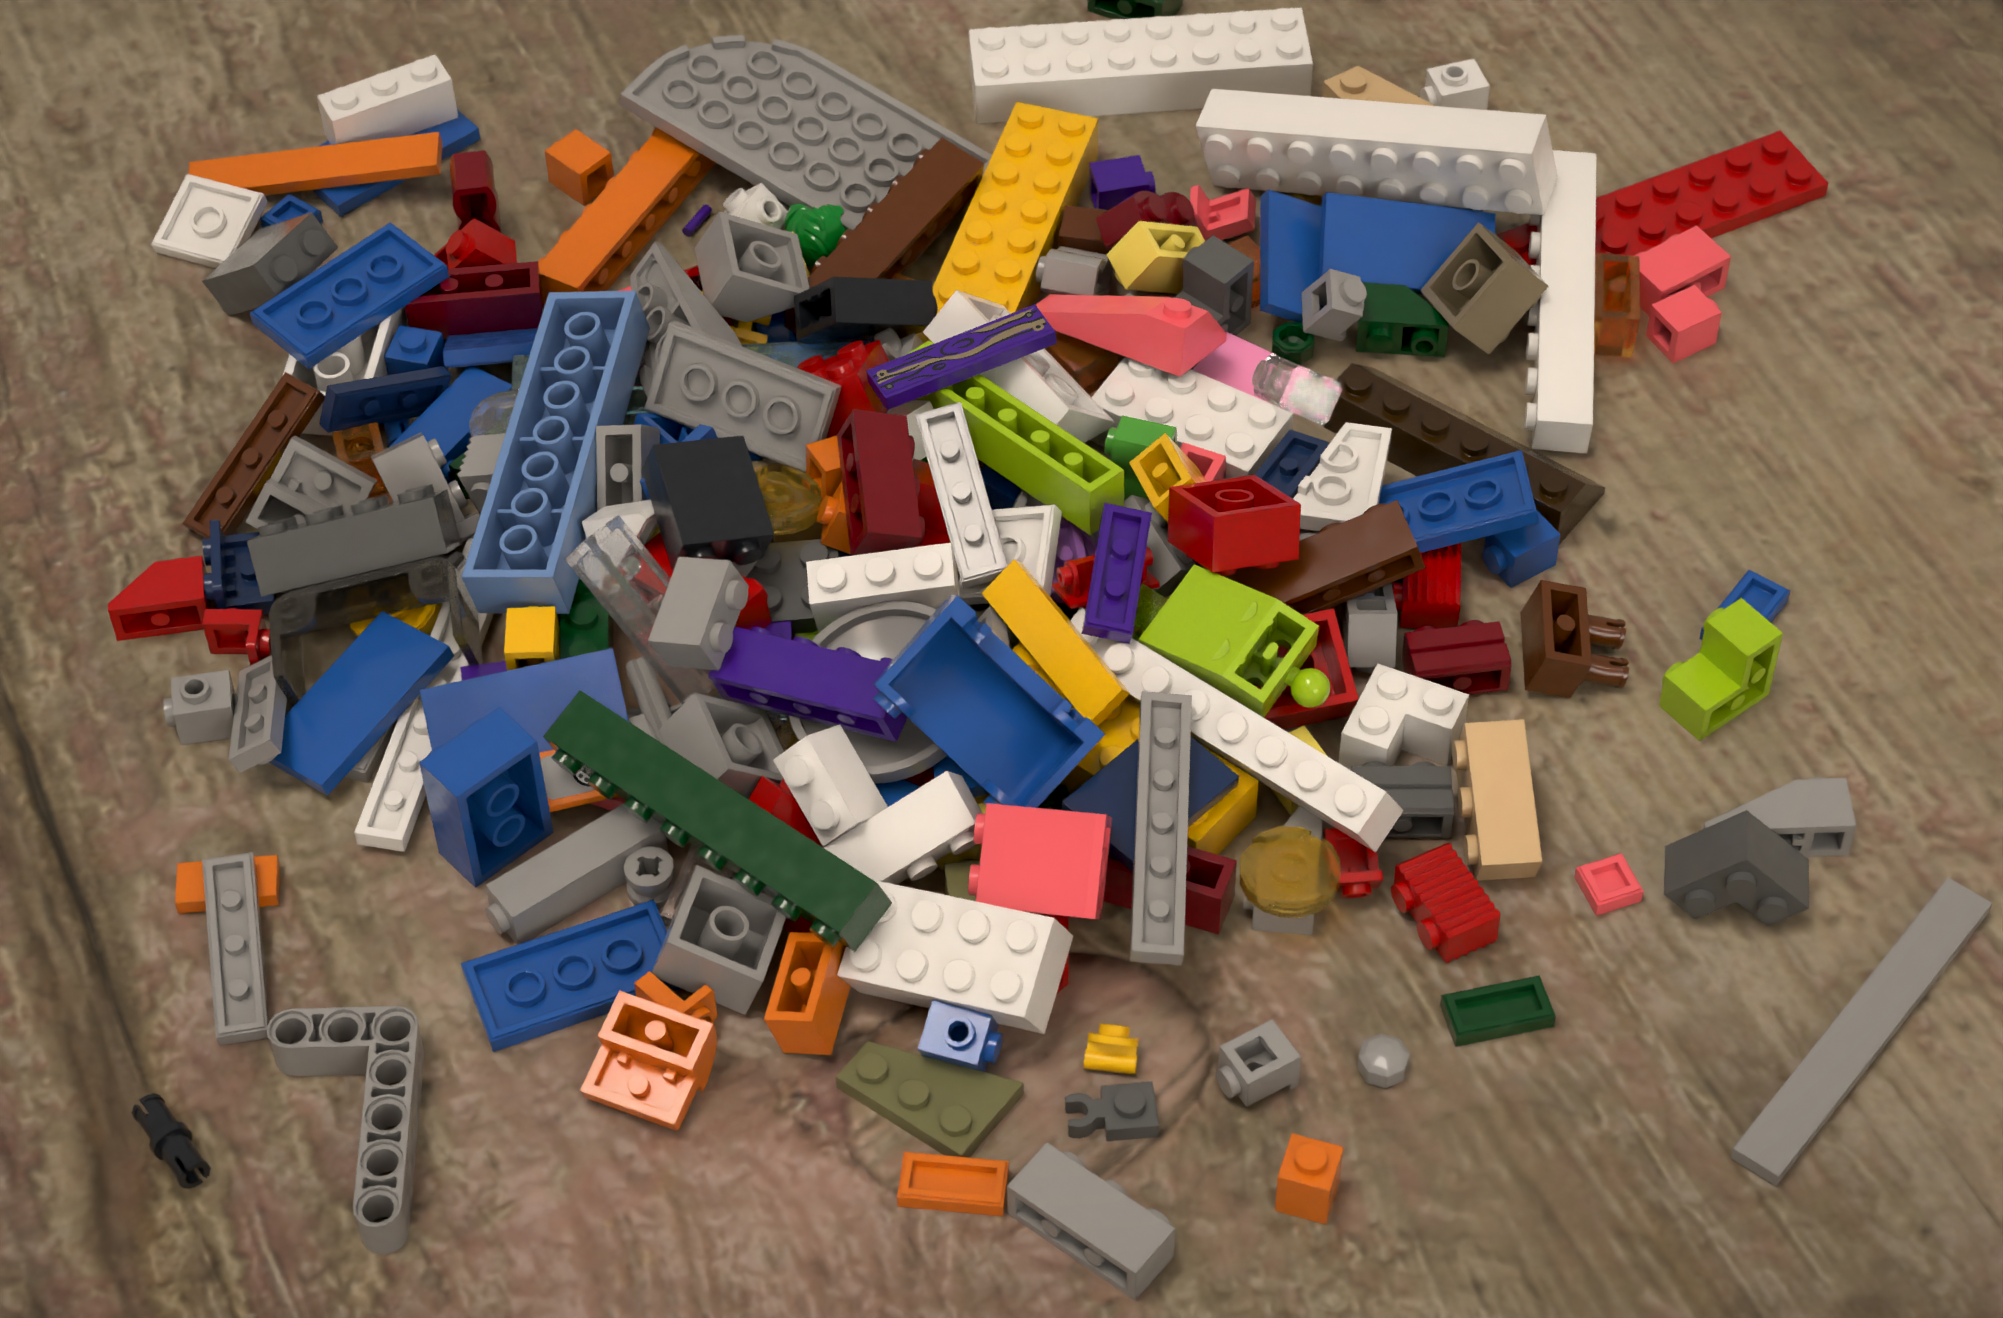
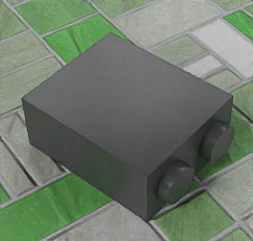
[202,212,338,316]

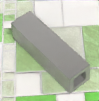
[485,803,668,945]

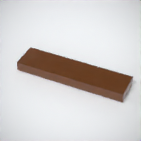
[182,372,325,538]

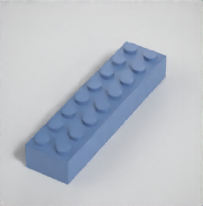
[461,291,650,614]

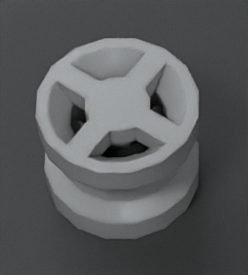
[624,846,677,909]

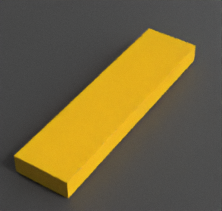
[981,559,1130,727]

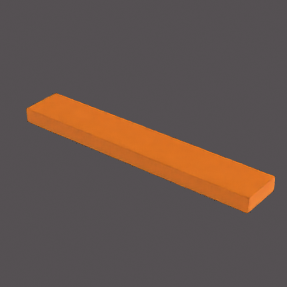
[188,132,443,195]

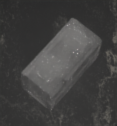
[1252,353,1342,425]

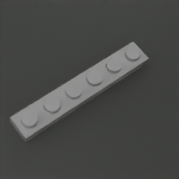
[1129,691,1192,966]

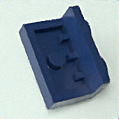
[202,519,277,614]

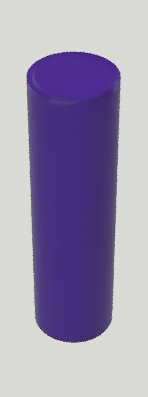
[682,204,712,237]

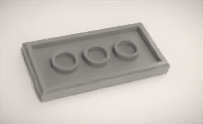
[644,320,842,474]

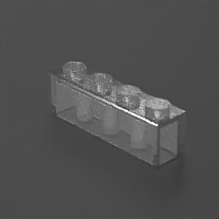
[565,514,715,705]

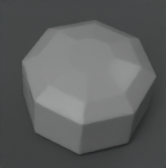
[1357,1033,1410,1088]

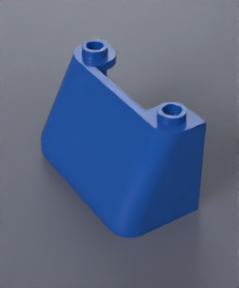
[873,594,1105,808]

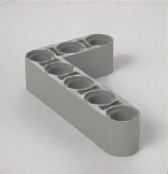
[267,1006,425,1255]

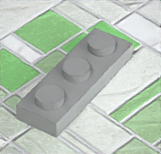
[228,651,290,773]

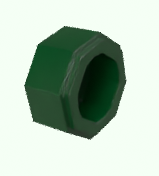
[1272,322,1314,365]

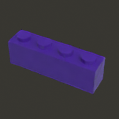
[708,627,907,742]

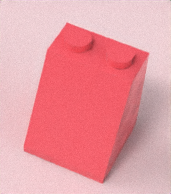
[968,803,1112,920]

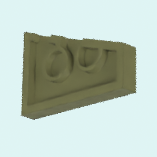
[836,1041,1024,1157]

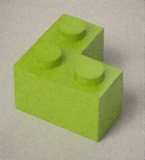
[1659,598,1783,741]

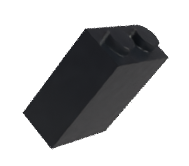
[794,277,938,343]
[642,436,774,569]

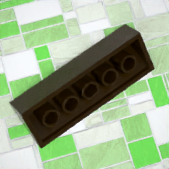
[1323,363,1605,545]

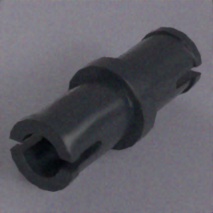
[132,1094,211,1189]

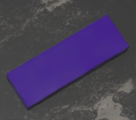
[1081,503,1152,644]

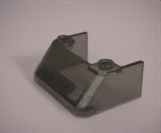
[269,550,483,707]

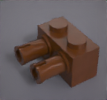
[1520,580,1629,698]

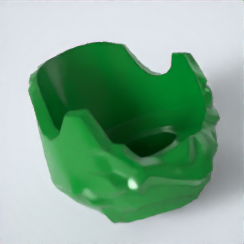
[784,204,847,268]

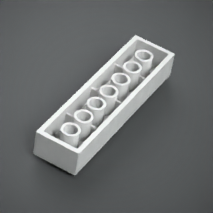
[969,8,1313,124]
[1196,89,1558,215]

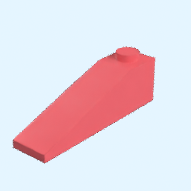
[1036,294,1227,377]

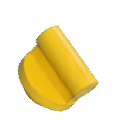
[1084,1023,1139,1075]

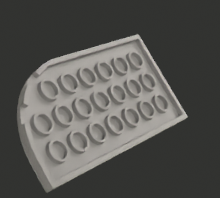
[619,35,992,273]

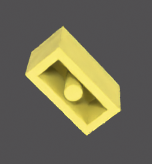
[1106,221,1205,294]

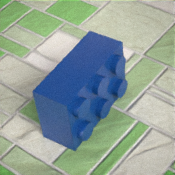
[419,707,553,888]

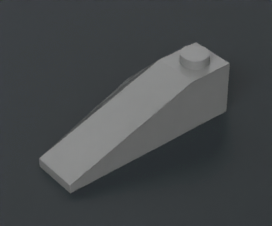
[630,241,742,397]

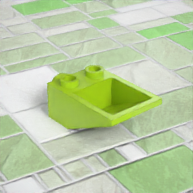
[1138,564,1330,718]

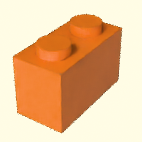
[764,932,851,1055]

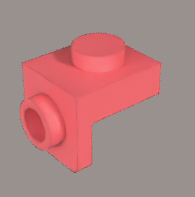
[1190,185,1256,241]

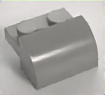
[246,436,378,529]

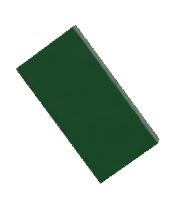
[1440,975,1556,1047]

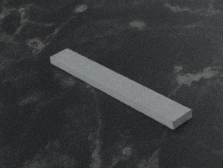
[1731,878,1992,1186]

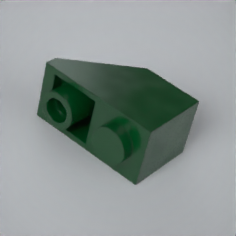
[1356,282,1449,357]

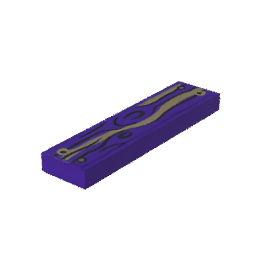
[866,305,1057,410]

